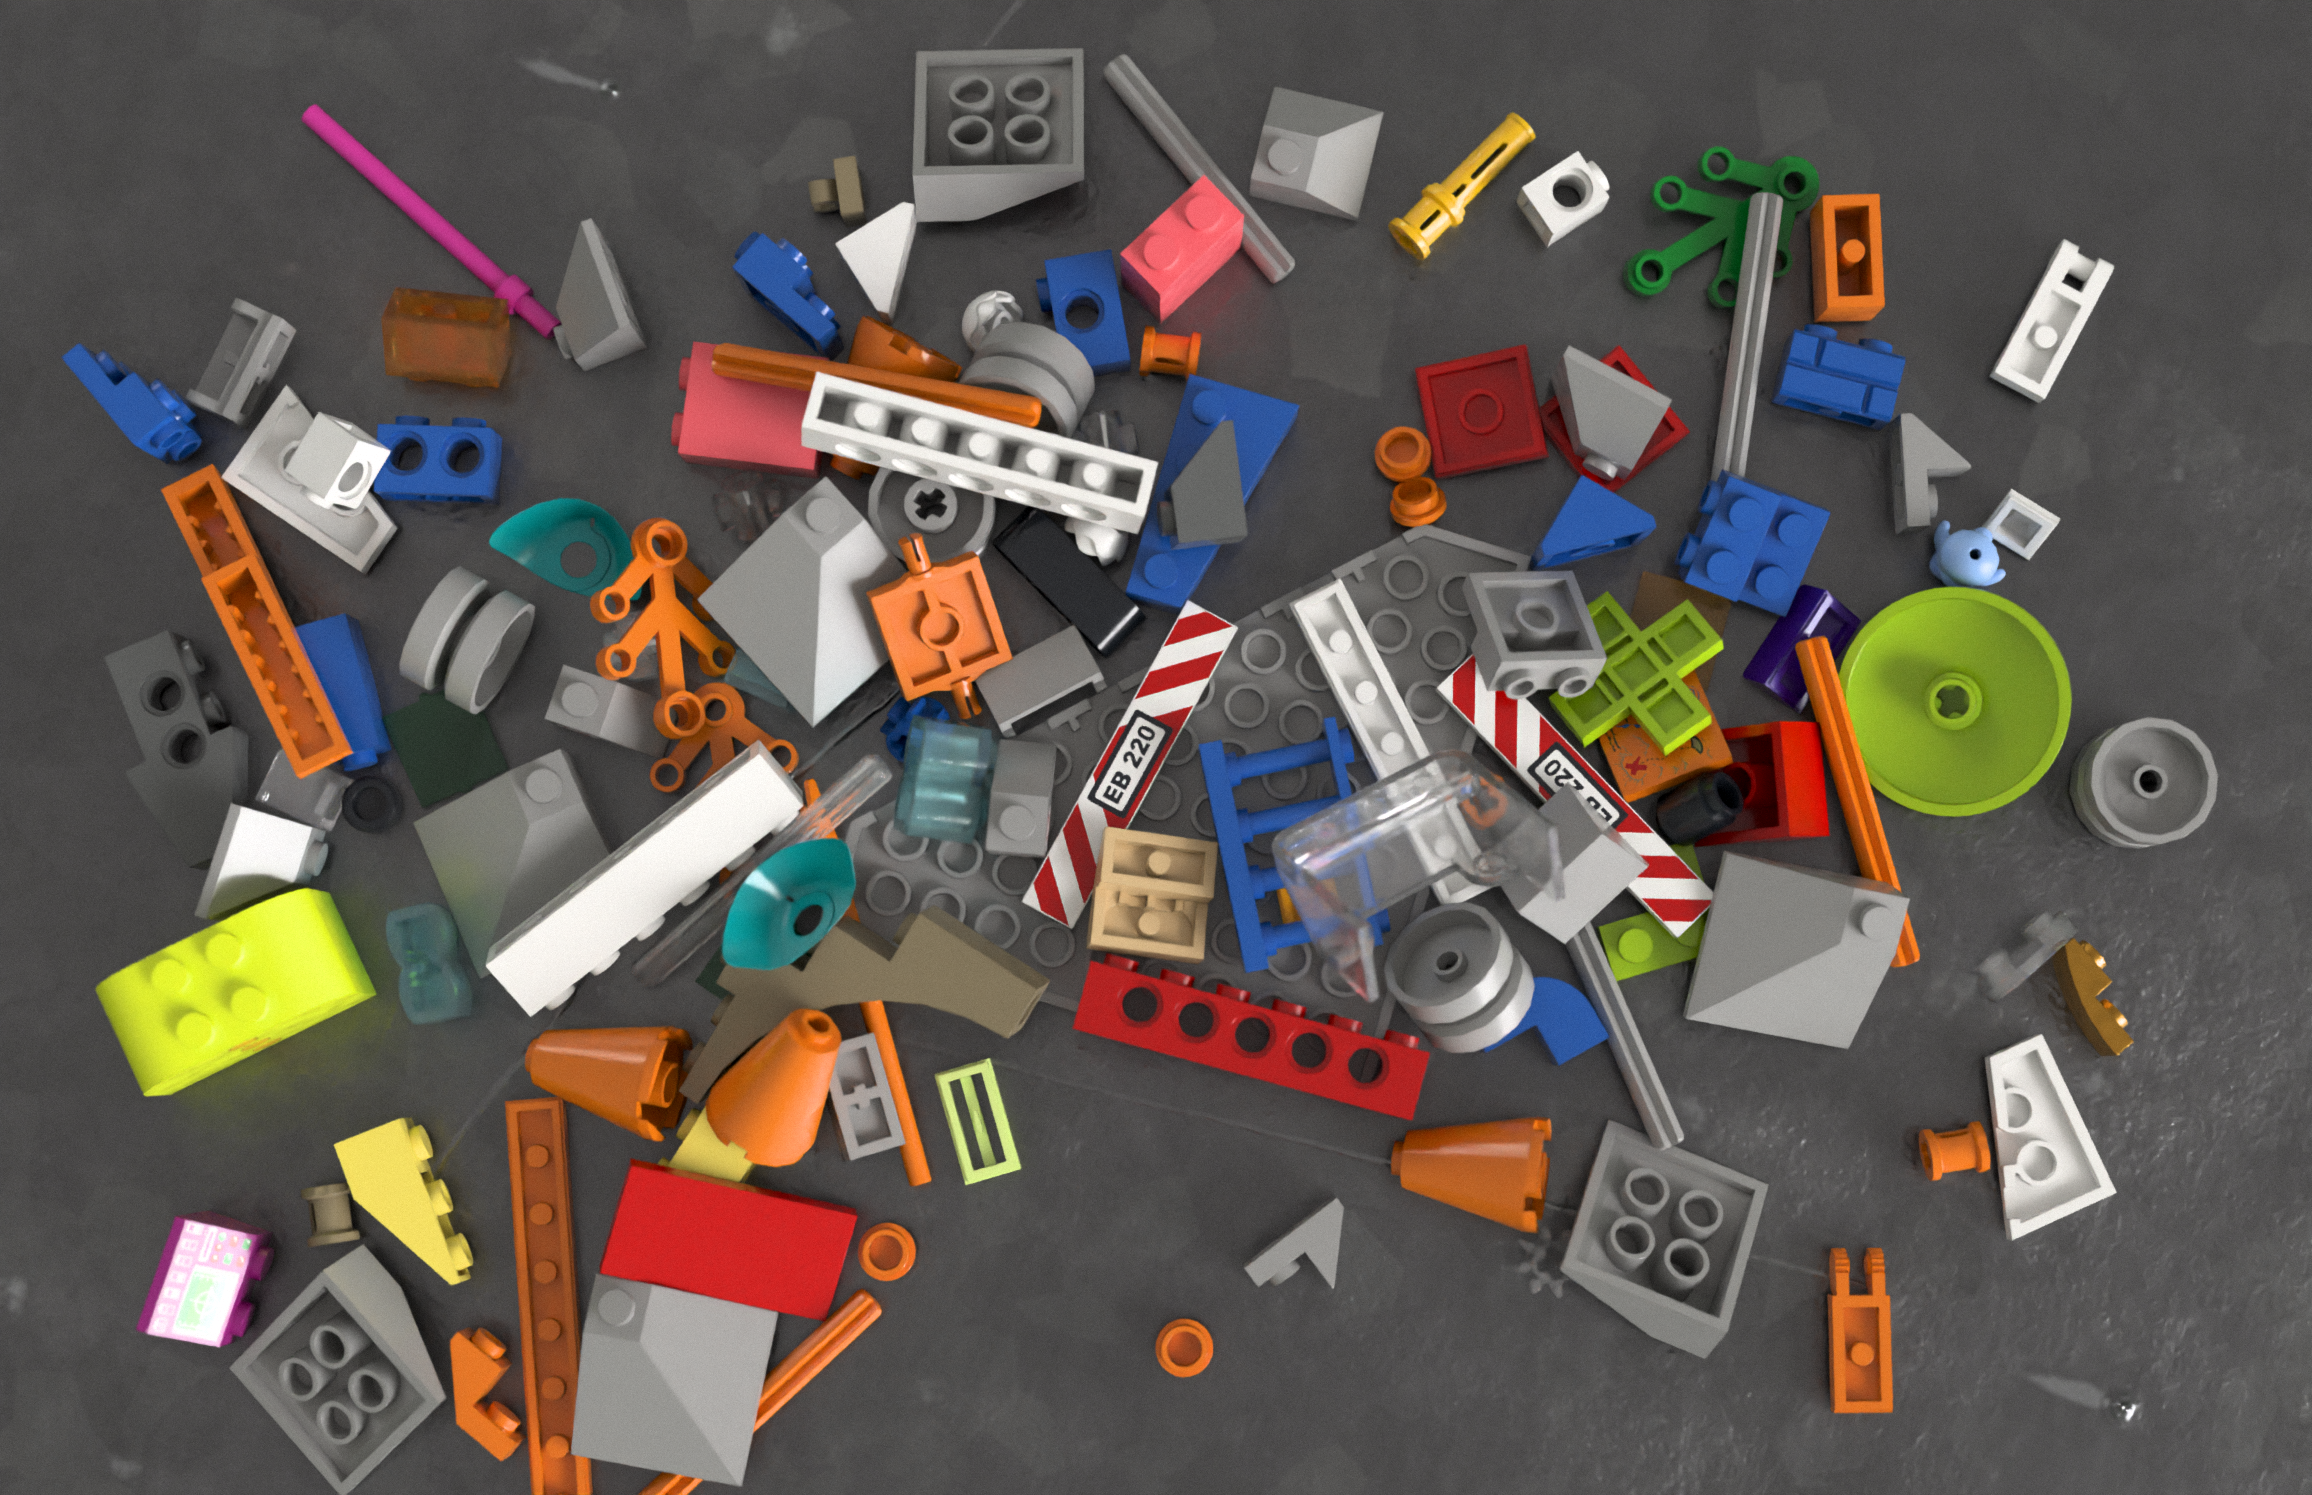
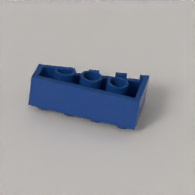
[1126,374,1300,616]

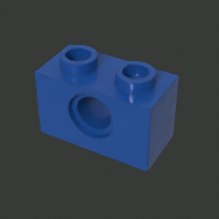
[1036,249,1131,377]

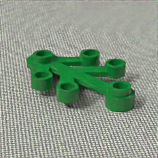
[1623,146,1820,309]

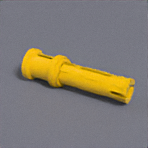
[1388,112,1536,260]

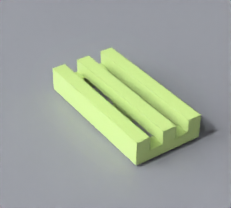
[934,1058,1021,1185]

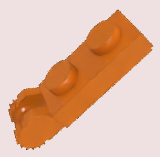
[1828,1248,1893,1413]

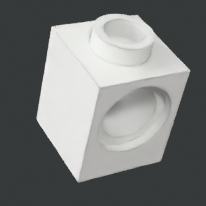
[1516,151,1610,247]
[284,412,391,509]

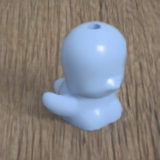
[1929,520,2006,587]

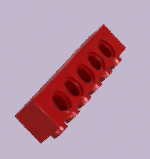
[1072,953,1430,1121]

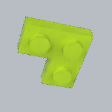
[1596,844,1710,981]

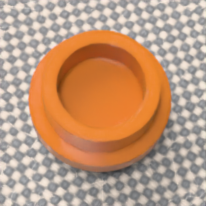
[1374,426,1432,482]
[1390,477,1447,528]
[858,1222,916,1281]
[1155,1318,1213,1377]

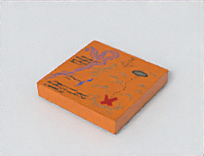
[1598,670,1733,803]

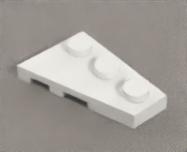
[221,385,398,575]
[1985,1034,2117,1240]

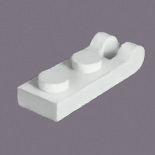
[1989,239,2114,403]

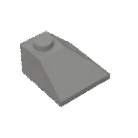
[1249,87,1383,221]
[553,218,647,371]
[1551,345,1672,480]
[195,803,328,921]

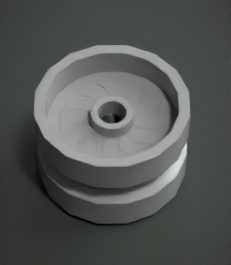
[958,322,1095,439]
[868,467,997,571]
[399,566,535,715]
[2069,717,2218,849]
[1384,902,1535,1053]

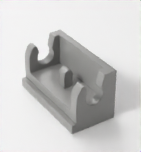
[185,298,297,430]
[975,624,1107,740]
[826,1032,906,1162]

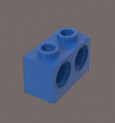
[374,416,502,504]

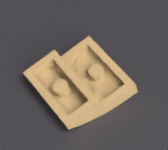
[1086,826,1218,964]

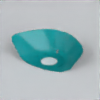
[489,498,642,600]
[722,838,856,970]

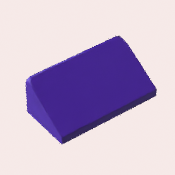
[1743,584,1861,714]

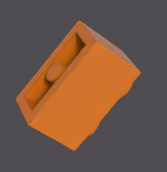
[1810,194,1885,322]

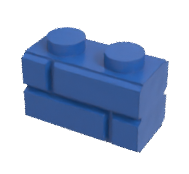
[1771,324,1906,430]

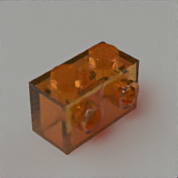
[381,287,511,388]

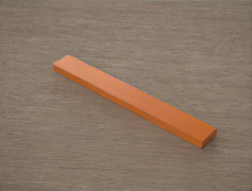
[505,1097,593,1495]

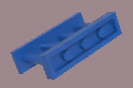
[1198,716,1391,974]

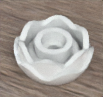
[962,290,1024,353]
[1064,516,1129,566]

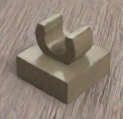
[808,156,868,228]

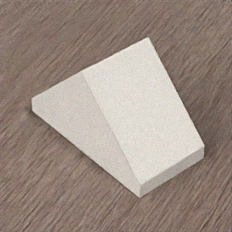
[835,202,917,325]

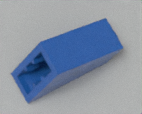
[236,613,392,771]

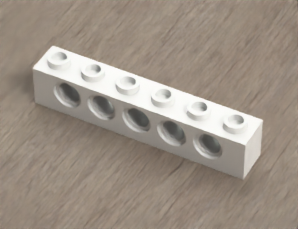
[801,372,1158,534]

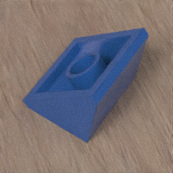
[1529,475,1656,571]

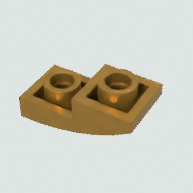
[2050,938,2134,1056]

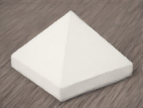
[1982,489,2060,560]

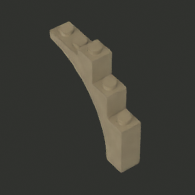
[679,905,1051,1104]

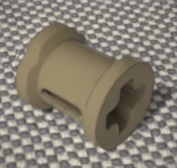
[300,1182,360,1248]

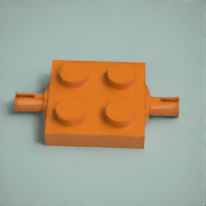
[866,533,1013,719]

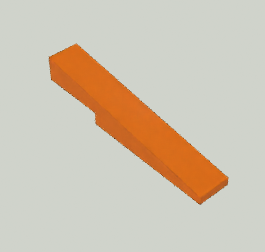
[161,464,353,779]

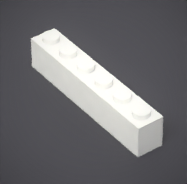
[485,739,803,1017]

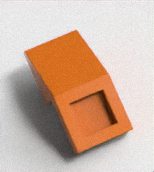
[450,1327,527,1461]

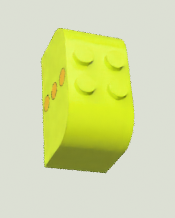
[95,888,377,1096]

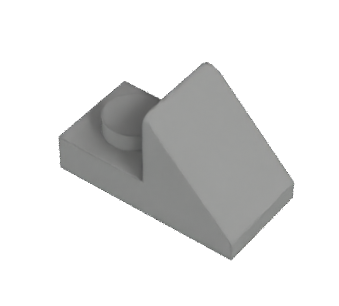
[1889,413,1971,535]
[1243,1195,1344,1289]

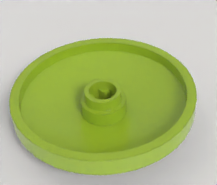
[1838,586,2072,817]

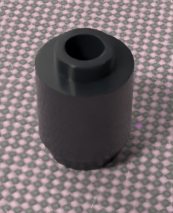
[1656,772,1744,847]

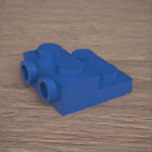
[732,231,844,362]
[61,343,202,464]
[1675,469,1831,617]

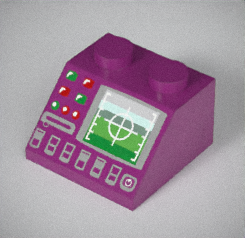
[136,1211,274,1347]

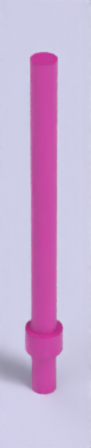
[301,104,562,340]

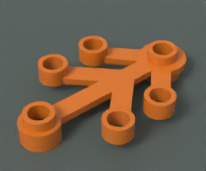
[590,517,738,739]
[650,682,808,900]

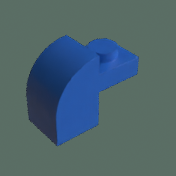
[1479,977,1609,1066]

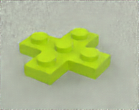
[1548,591,1724,756]

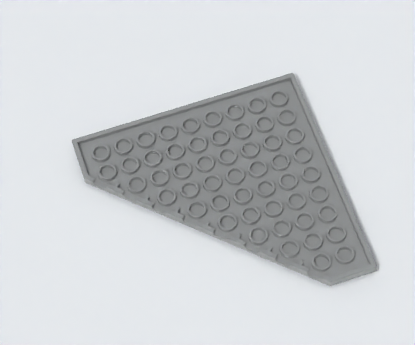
[817,524,1531,1083]

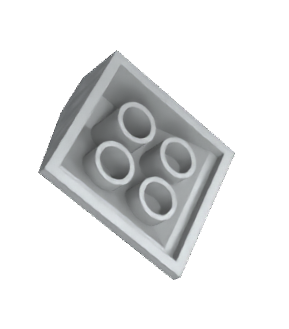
[912,48,1084,222]
[697,476,907,728]
[413,749,614,979]
[1683,851,1910,1049]
[1559,1119,1769,1359]
[229,1244,446,1495]
[571,1274,778,1487]

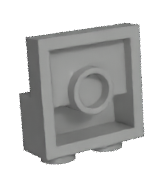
[1462,571,1607,699]

